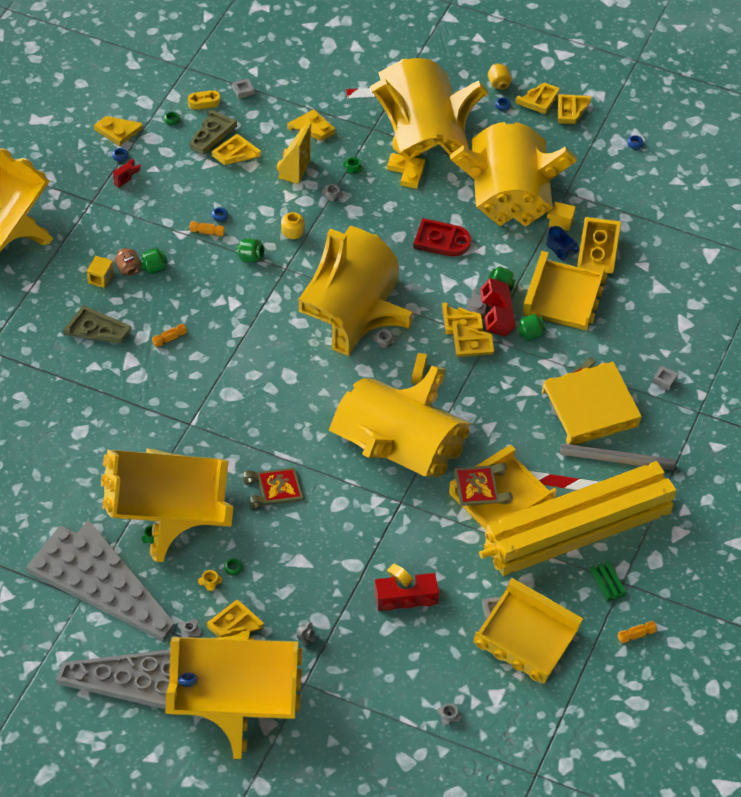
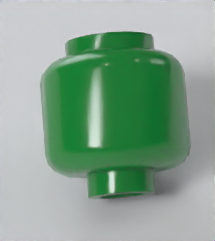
[236,238,265,263]
[140,247,168,274]
[487,266,516,290]
[517,314,546,341]

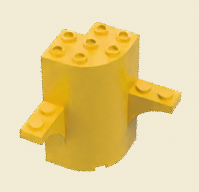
[370,58,488,160]
[450,122,577,227]
[0,148,53,252]
[298,225,413,356]
[328,366,471,477]
[101,448,234,562]
[165,631,303,759]

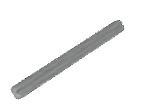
[560,444,676,470]

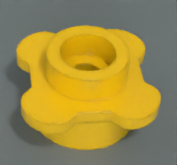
[198,570,222,591]

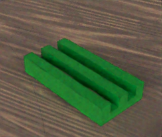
[590,561,626,602]

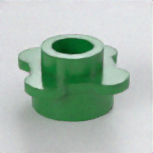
[343,157,364,174]
[141,525,154,544]

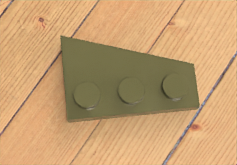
[190,109,237,155]
[63,305,132,343]

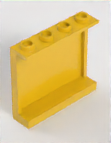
[522,251,608,331]
[542,361,642,445]
[449,444,557,531]
[473,578,583,684]

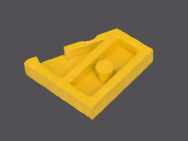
[515,83,560,114]
[558,94,591,124]
[287,109,335,141]
[94,116,143,147]
[212,134,261,165]
[442,302,483,335]
[452,321,494,357]
[207,599,264,638]

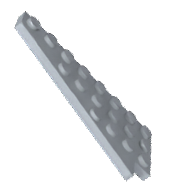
[26,520,174,642]
[56,650,207,719]

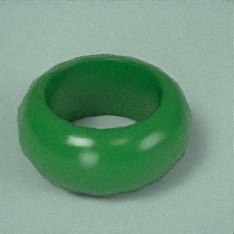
[164,112,180,125]
[224,558,243,575]

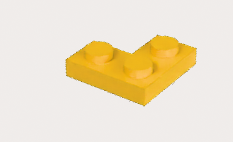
[387,153,426,189]

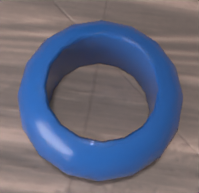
[495,97,511,111]
[627,135,643,149]
[112,148,129,162]
[212,207,228,222]
[178,673,198,688]

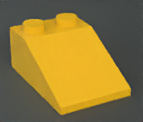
[277,122,311,184]
[577,217,621,275]

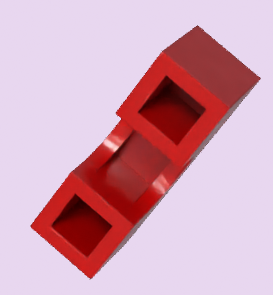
[480,278,516,337]
[374,573,439,611]

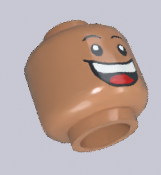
[114,248,141,276]

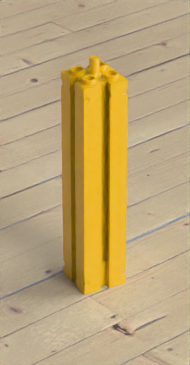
[479,461,676,576]

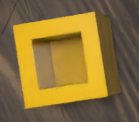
[547,202,576,231]
[87,256,113,288]

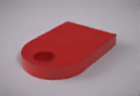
[413,218,471,257]

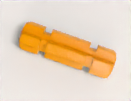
[189,221,225,237]
[152,324,187,347]
[618,621,657,643]

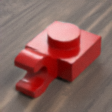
[113,159,141,188]

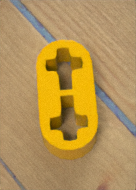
[188,90,220,110]
[411,353,428,384]
[387,564,414,587]

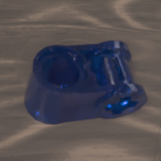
[546,226,579,260]

